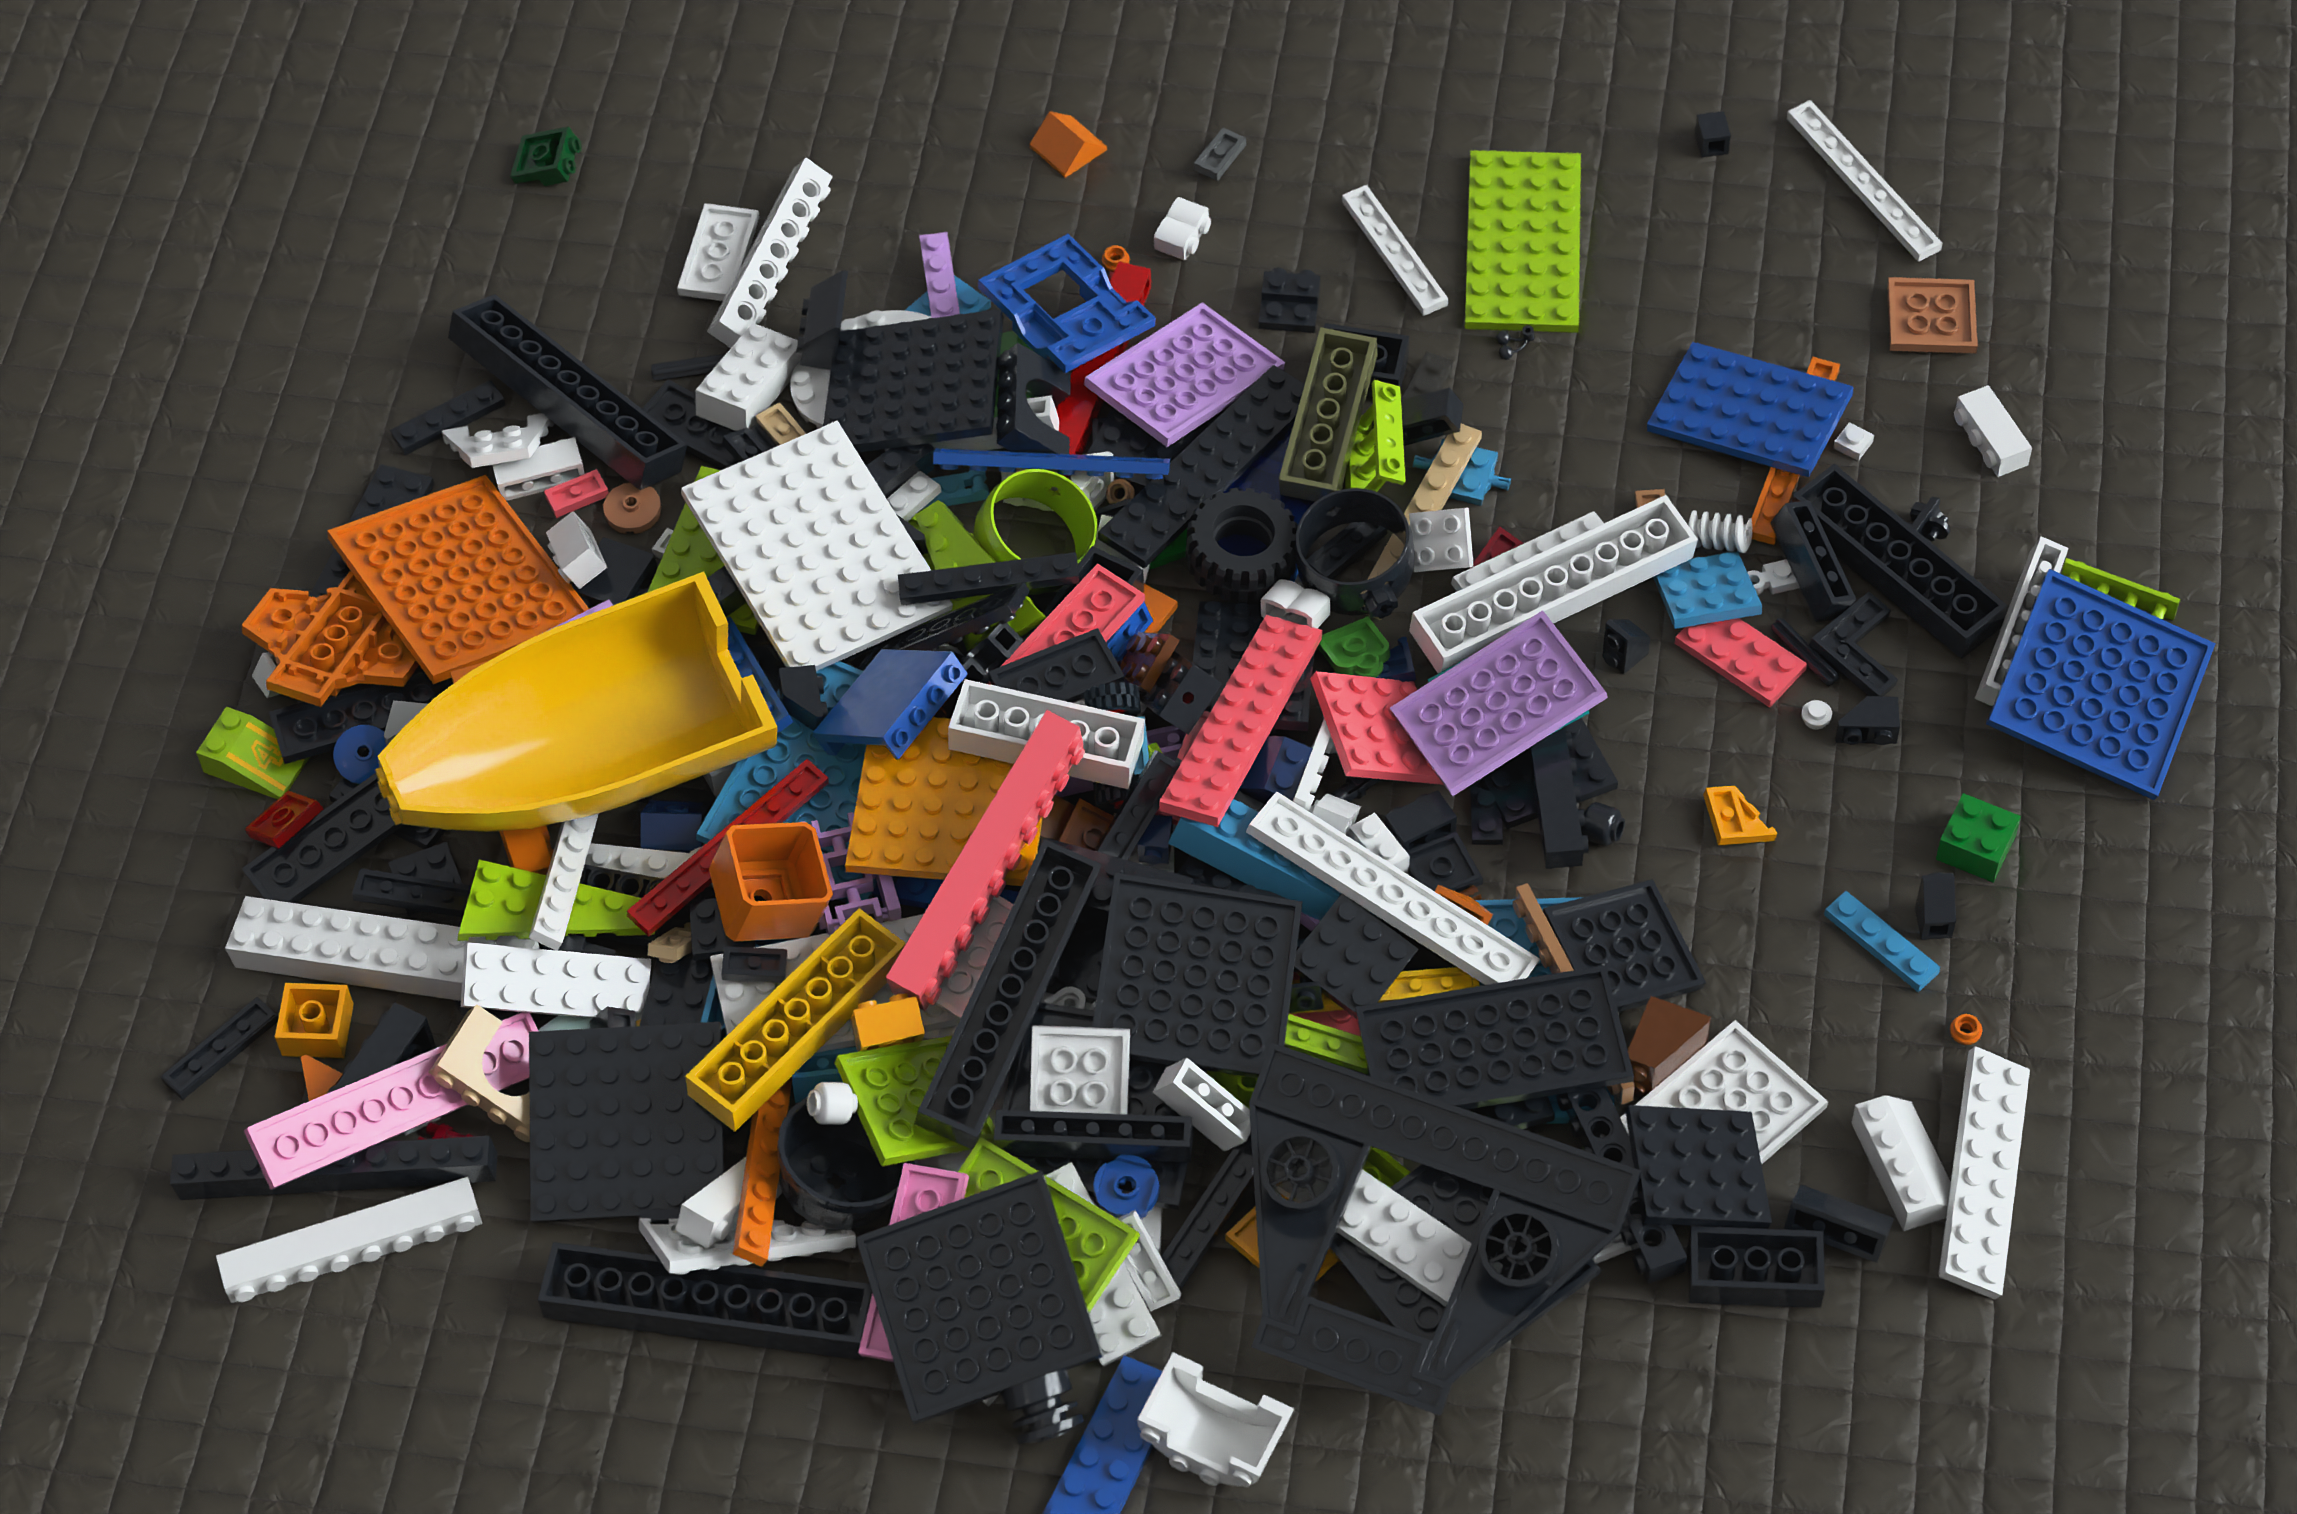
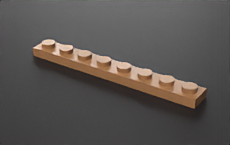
[1513,883,1635,1105]

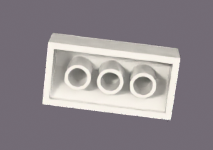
[1852,1095,1951,1231]

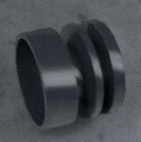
[1001,1370,1084,1444]

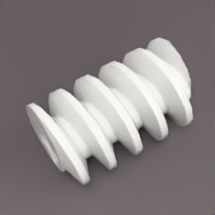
[1688,510,1753,553]

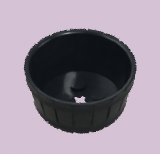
[777,1097,916,1230]

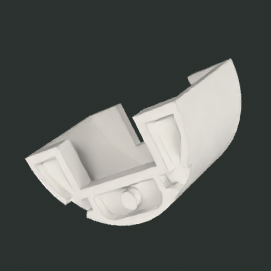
[1138,1353,1294,1487]

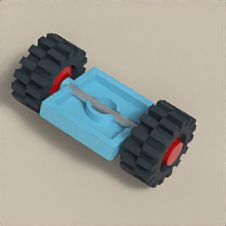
[1084,682,1149,813]

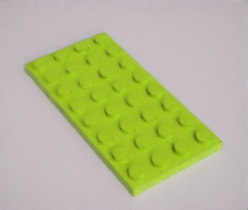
[1465,150,1581,333]

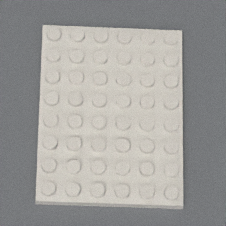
[681,421,953,671]

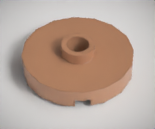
[603,483,661,534]

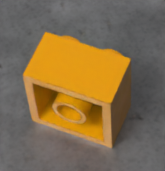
[275,983,354,1058]
[850,993,925,1052]

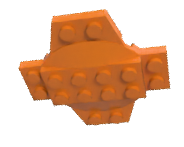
[242,570,419,707]

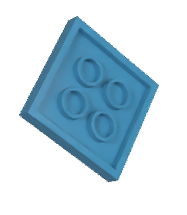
[1653,551,1762,629]

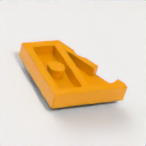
[1703,786,1777,845]

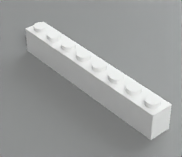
[216,1177,482,1303]

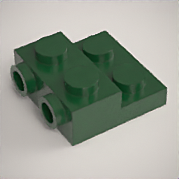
[510,126,582,186]

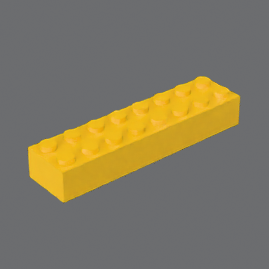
[685,908,906,1132]

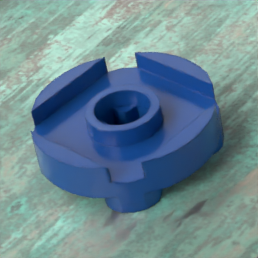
[1094,1155,1160,1219]

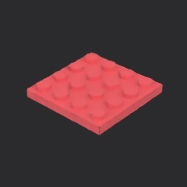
[1310,671,1444,785]

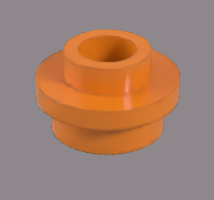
[1102,245,1130,272]
[1950,1014,1982,1045]

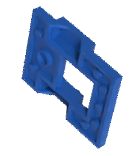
[978,234,1156,373]

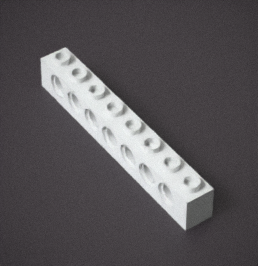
[707,158,833,348]

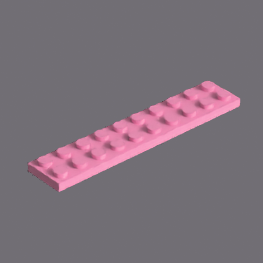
[244,1012,538,1189]

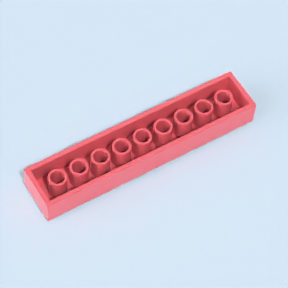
[886,710,1085,1011]

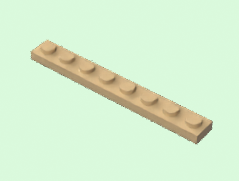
[1360,423,1482,620]

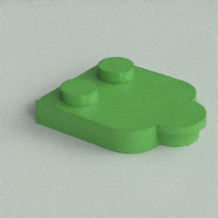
[1317,617,1390,677]

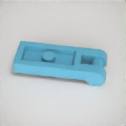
[922,470,990,510]

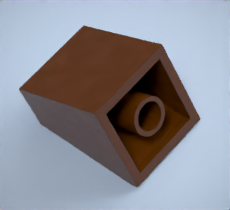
[1628,996,1711,1097]

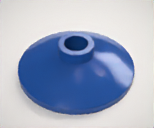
[333,725,387,784]

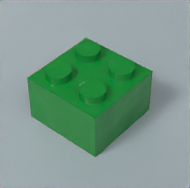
[1936,793,2021,883]

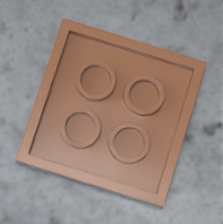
[1887,277,1978,353]

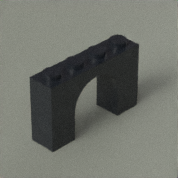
[996,343,1071,454]

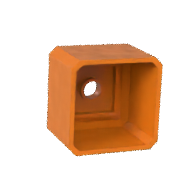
[709,822,833,942]

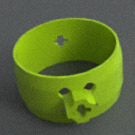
[973,469,1097,595]

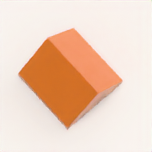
[1030,111,1107,178]

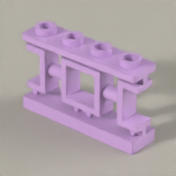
[801,812,901,935]

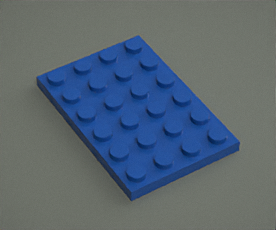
[1647,342,1853,478]

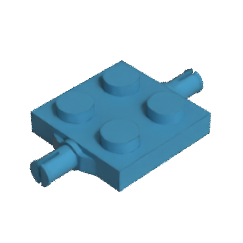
[1413,439,1511,506]

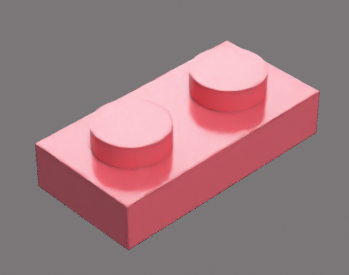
[544,469,609,518]

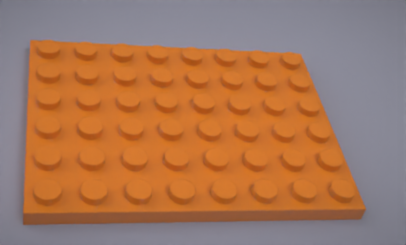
[327,475,589,684]

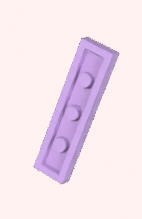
[920,232,960,318]

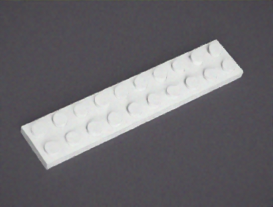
[1246,792,1540,985]

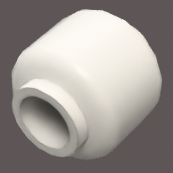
[807,1082,858,1125]

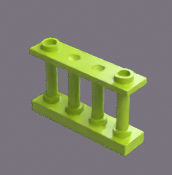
[1345,380,1405,492]
[2062,558,2180,620]

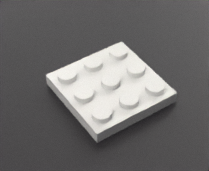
[1030,1025,1130,1114]

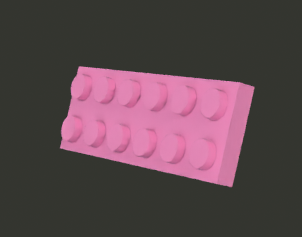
[858,1163,969,1362]

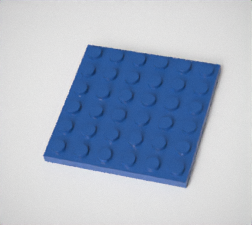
[1986,569,2216,800]

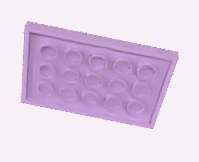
[1084,303,1285,447]
[1390,610,1608,796]

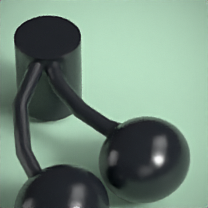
[1496,325,1535,360]

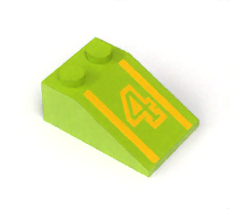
[196,706,310,800]

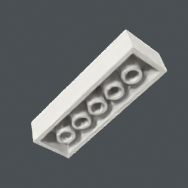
[948,679,1145,789]

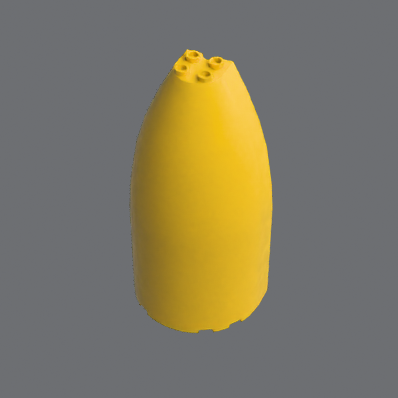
[375,571,777,832]

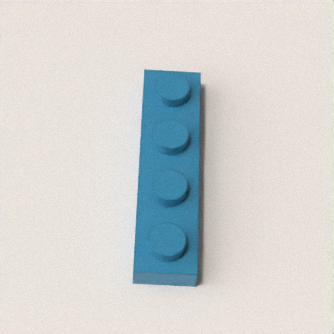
[1824,891,1941,992]

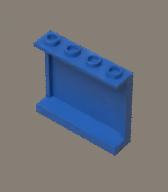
[812,649,968,759]

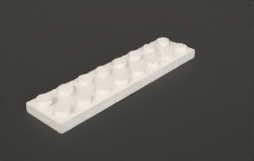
[1939,1046,2030,1300]
[1252,1144,1503,1306]

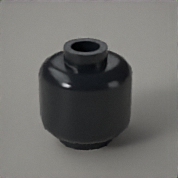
[1581,802,1625,846]

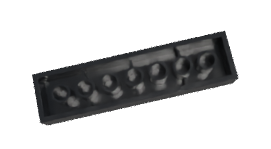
[1792,464,2008,659]

